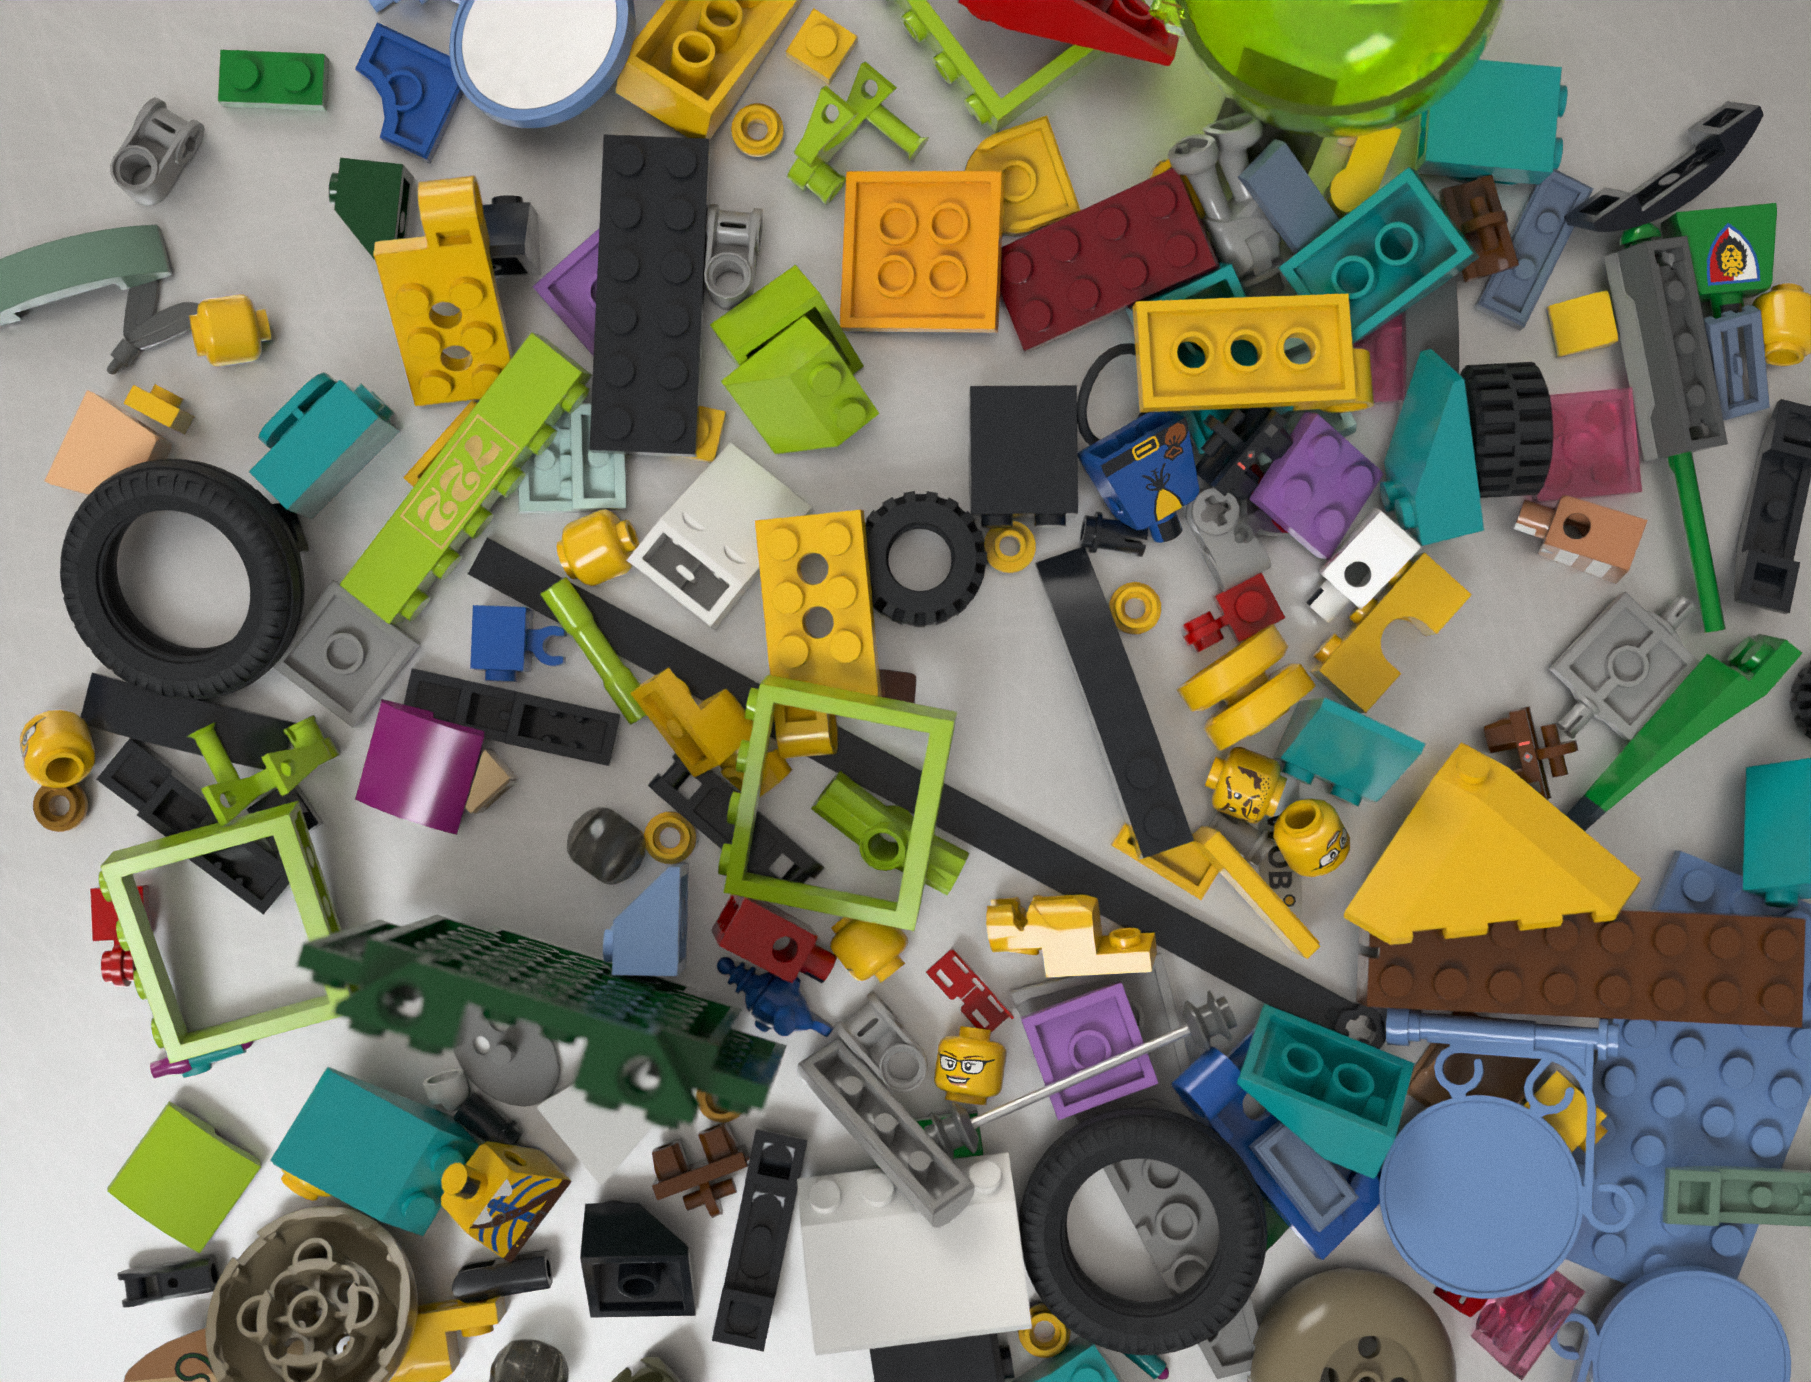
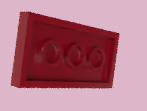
[1000,168,1220,352]

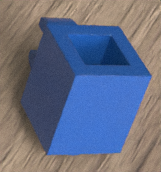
[470,605,567,682]

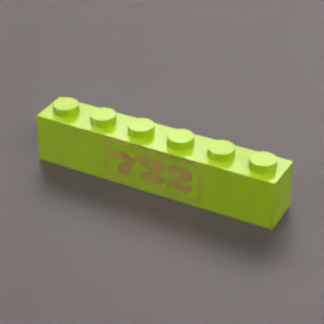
[339,332,593,624]

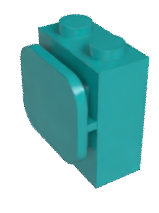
[1415,56,1568,187]
[249,372,400,520]
[1743,758,1811,908]

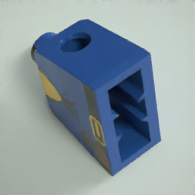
[1078,411,1200,543]

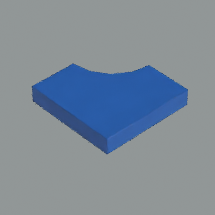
[355,22,464,164]

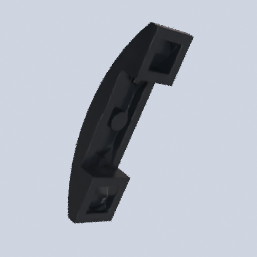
[1564,101,1764,232]
[1734,399,1811,615]
[81,672,296,770]
[712,1128,808,1352]

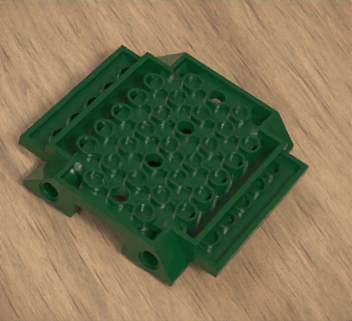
[296,915,787,1130]

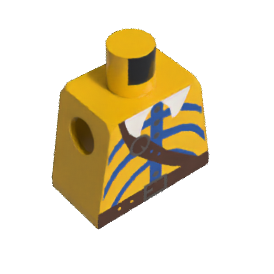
[441,1141,572,1262]

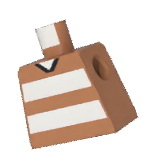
[1514,495,1648,584]

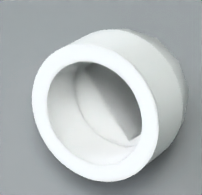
[423,1068,469,1112]

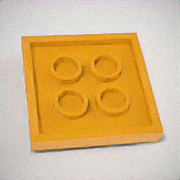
[840,171,1005,333]

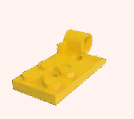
[1133,293,1374,413]

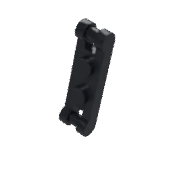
[648,753,825,907]

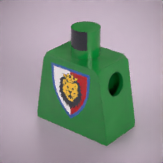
[1661,203,1777,328]

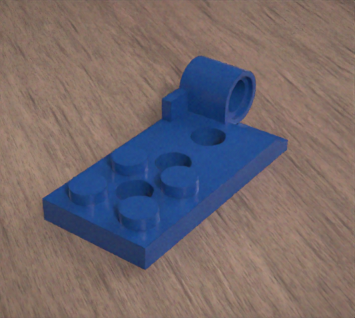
[1172,1028,1382,1260]

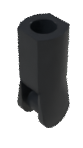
[452,1250,553,1303]
[117,1255,220,1308]

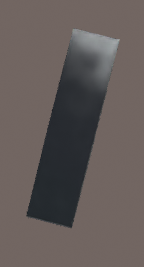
[404,668,620,766]
[96,738,289,915]

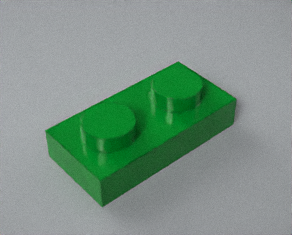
[218,50,329,111]

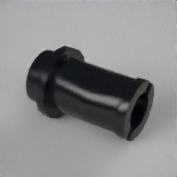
[1079,512,1148,557]
[453,1093,523,1145]

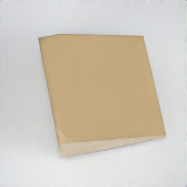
[465,749,518,814]

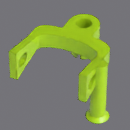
[787,61,929,205]
[187,715,340,827]

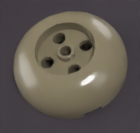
[206,1206,418,1382]
[1247,1267,1457,1382]

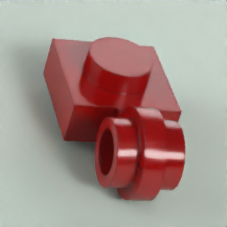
[1182,572,1285,653]
[90,885,151,987]

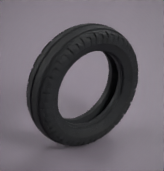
[60,459,305,700]
[1019,1107,1267,1355]

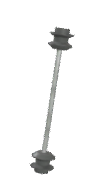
[924,991,1238,1162]

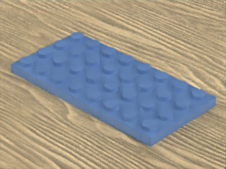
[1566,850,1811,1285]

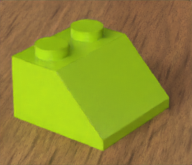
[710,265,864,374]
[721,315,880,454]

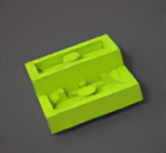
[107,1101,261,1253]

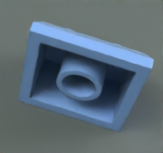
[603,862,689,976]

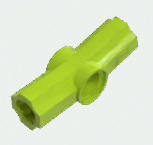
[811,771,970,896]

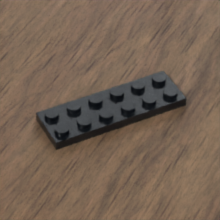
[589,134,711,457]

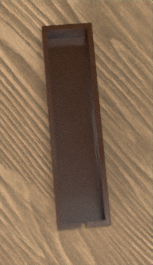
[1356,908,1806,1028]

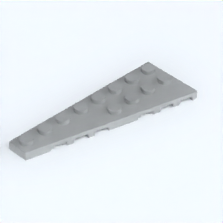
[1010,952,1259,1379]

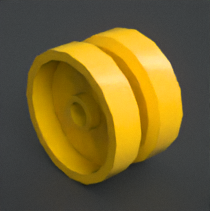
[1176,624,1316,751]

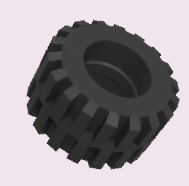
[1460,362,1553,498]
[865,491,987,627]

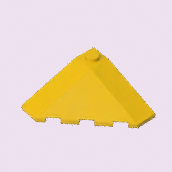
[1343,742,1641,945]

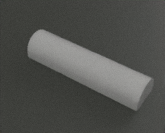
[797,1037,975,1228]

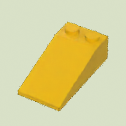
[615,0,803,140]

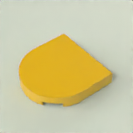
[965,115,1081,237]

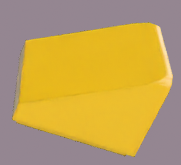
[1547,290,1618,357]

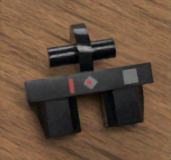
[1195,407,1293,500]

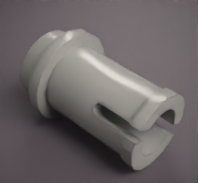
[1208,811,1275,867]

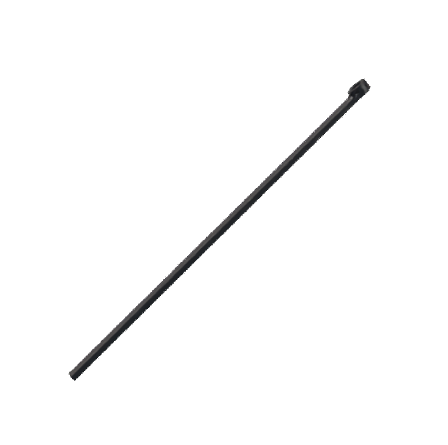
[468,537,1386,1049]

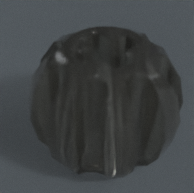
[567,807,646,885]
[489,1339,569,1382]

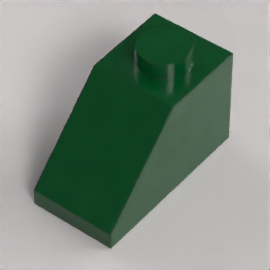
[329,157,413,260]

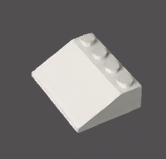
[797,1152,1032,1356]

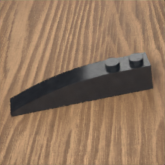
[1035,547,1194,860]

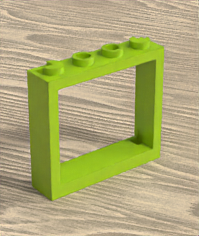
[886,0,1146,133]
[718,675,957,931]
[99,801,361,1064]

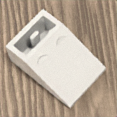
[627,442,813,630]

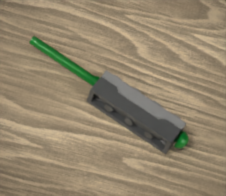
[1604,223,1728,633]

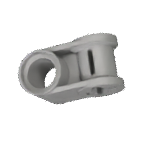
[110,97,205,205]
[704,204,763,310]
[1185,488,1271,592]
[833,991,928,1092]

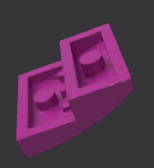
[355,699,485,835]

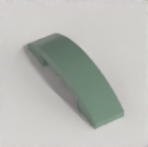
[0,225,172,326]
[1662,1166,1811,1227]

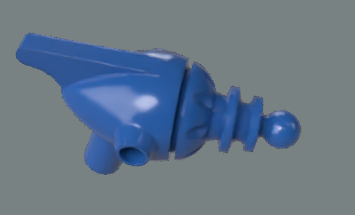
[717,957,834,1037]

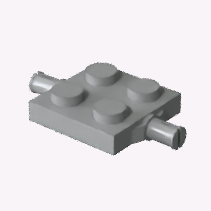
[1549,592,1700,741]

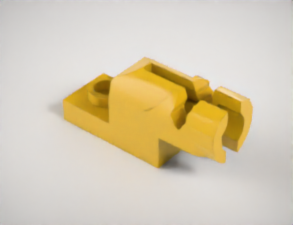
[630,667,793,797]
[986,895,1157,977]
[343,1295,507,1382]

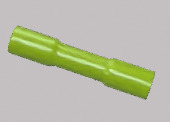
[540,577,646,725]

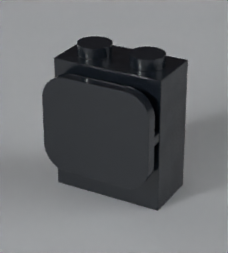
[968,385,1078,528]
[869,1333,1015,1382]

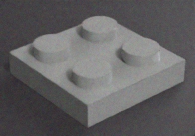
[273,580,420,728]

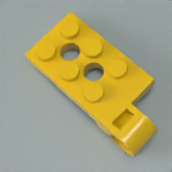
[374,175,513,406]
[755,510,882,759]

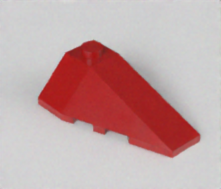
[958,0,1181,66]

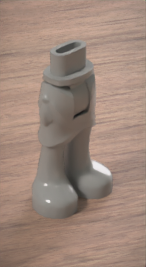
[1168,112,1285,297]

